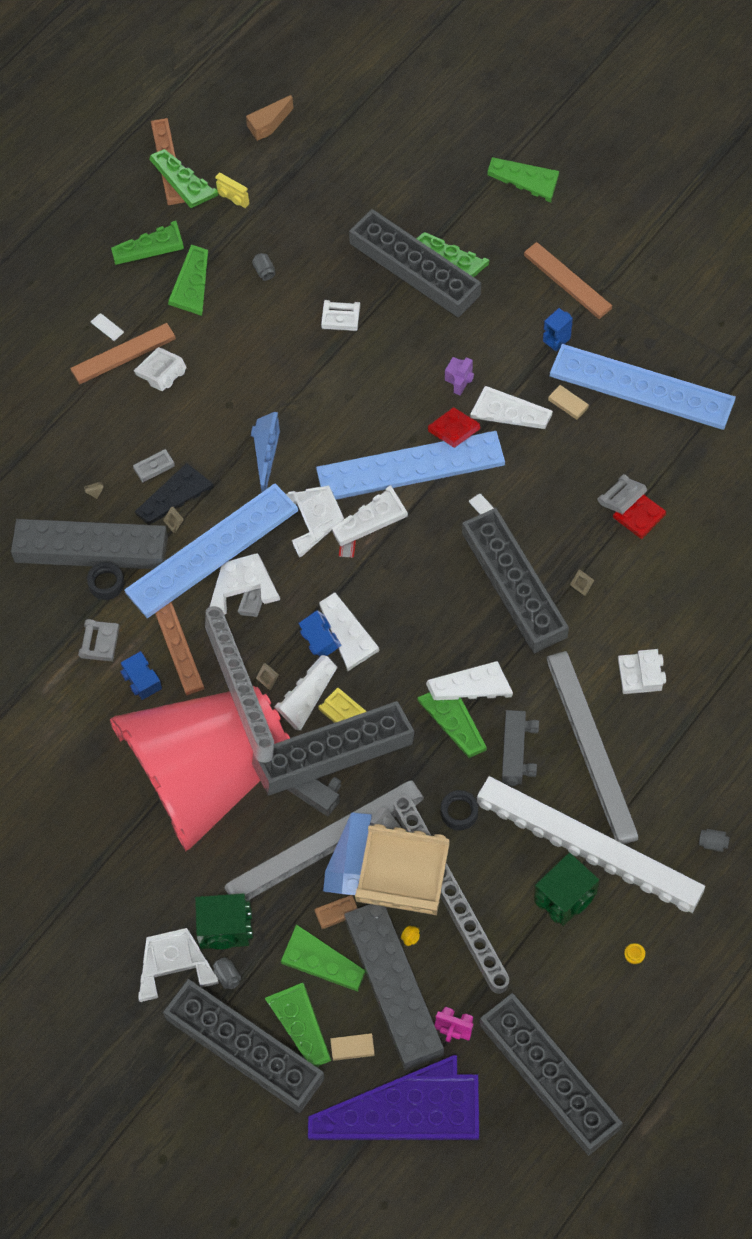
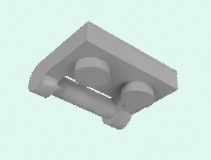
[597,474,647,514]
[78,619,120,661]

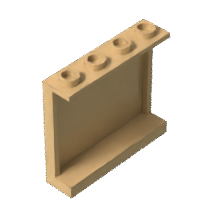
[355,824,449,915]

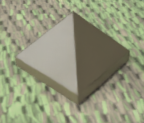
[84,482,103,499]
[163,507,184,533]
[570,569,594,596]
[256,663,279,690]

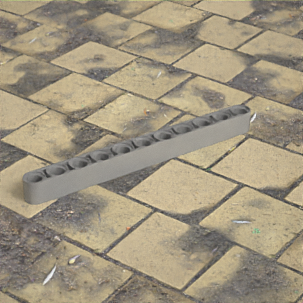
[205,606,274,762]
[547,651,638,844]
[225,781,424,900]
[393,794,509,994]

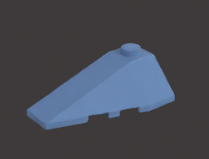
[251,412,280,492]
[323,812,372,895]

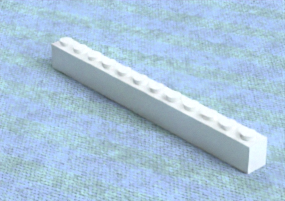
[477,776,705,913]

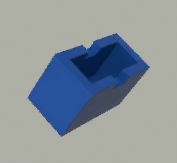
[543,308,573,351]
[299,610,342,657]
[120,651,162,700]

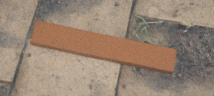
[151,118,185,205]
[524,242,612,319]
[71,323,176,385]
[155,602,204,696]

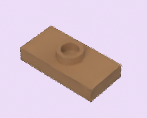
[314,895,358,929]

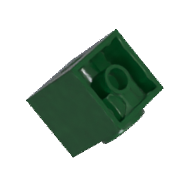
[534,852,599,926]
[195,893,253,950]

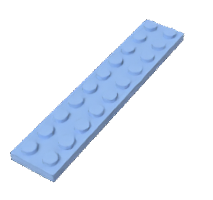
[550,344,736,430]
[316,431,505,499]
[124,484,298,618]

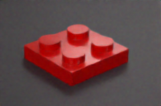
[428,407,480,448]
[613,494,666,539]

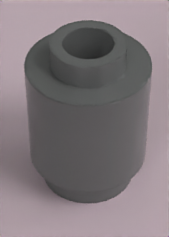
[252,253,275,281]
[699,829,730,852]
[213,957,241,989]

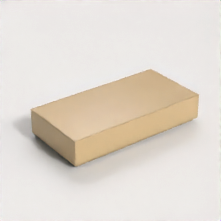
[548,385,589,420]
[330,1033,375,1061]

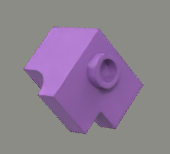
[445,357,474,395]

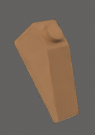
[246,95,293,141]

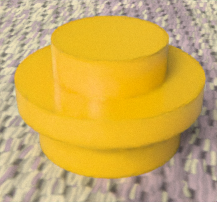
[401,926,420,946]
[624,943,645,964]

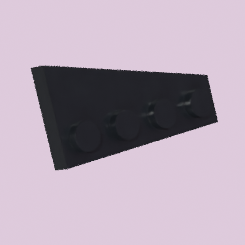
[135,463,214,525]

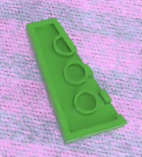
[149,149,218,208]
[488,157,559,202]
[111,221,184,265]
[416,232,489,277]
[168,245,208,316]
[417,692,487,758]
[281,925,365,992]
[265,983,331,1067]

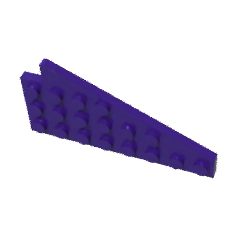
[308,1055,479,1140]

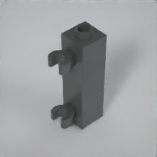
[502,710,539,786]
[287,777,341,817]

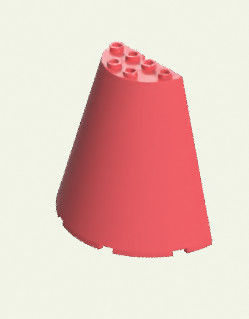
[110,686,290,851]

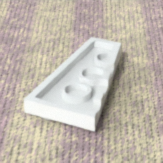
[470,386,552,429]
[332,485,408,546]
[319,593,379,671]
[275,655,337,730]
[426,661,513,700]

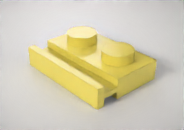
[215,172,249,208]
[319,688,366,723]

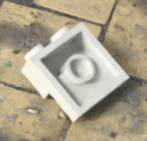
[134,347,187,391]
[618,649,666,694]

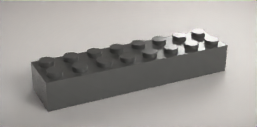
[349,209,481,318]
[462,508,569,653]
[11,519,168,569]
[252,701,414,796]
[344,904,444,1070]
[163,979,325,1113]
[480,993,623,1156]

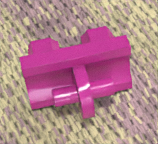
[434,1007,474,1043]

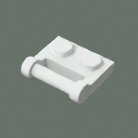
[321,300,360,331]

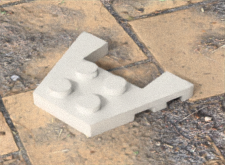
[286,486,344,557]
[210,553,280,615]
[138,928,219,1002]

